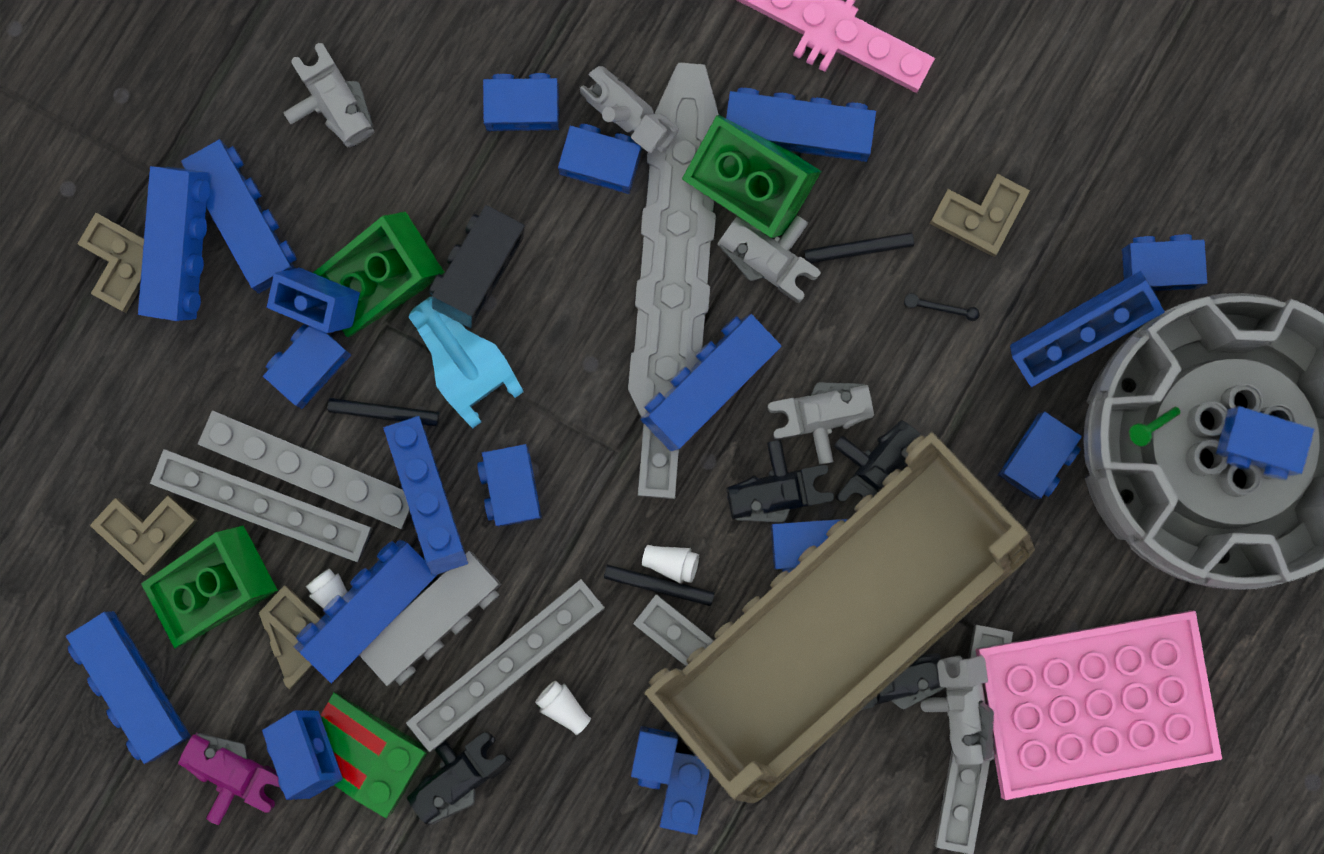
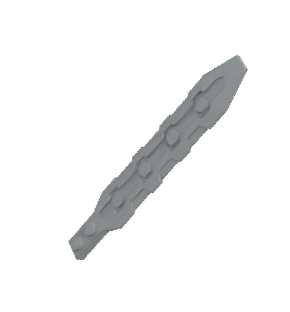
[628,63,719,499]

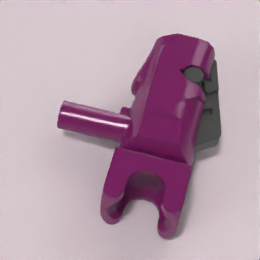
[178,733,280,825]

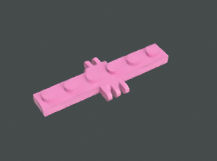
[737,0,935,93]

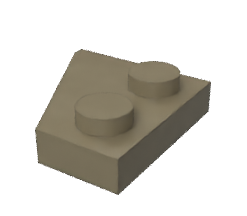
[259,585,322,689]

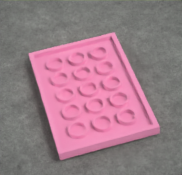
[975,610,1222,800]

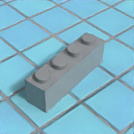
[359,551,502,686]

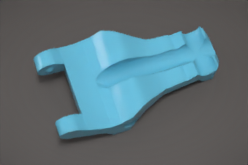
[409,296,524,428]

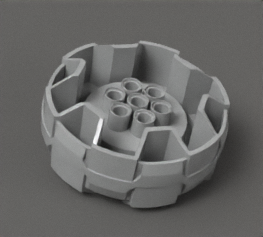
[1084,293,1324,590]

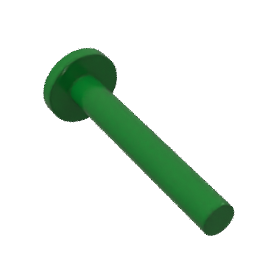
[1129,407,1181,446]

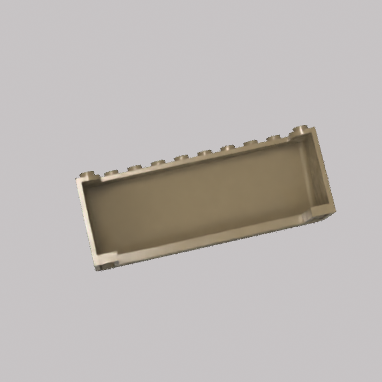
[644,432,1035,803]

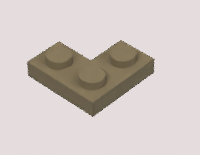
[929,174,1030,257]
[78,212,144,313]
[90,495,198,576]

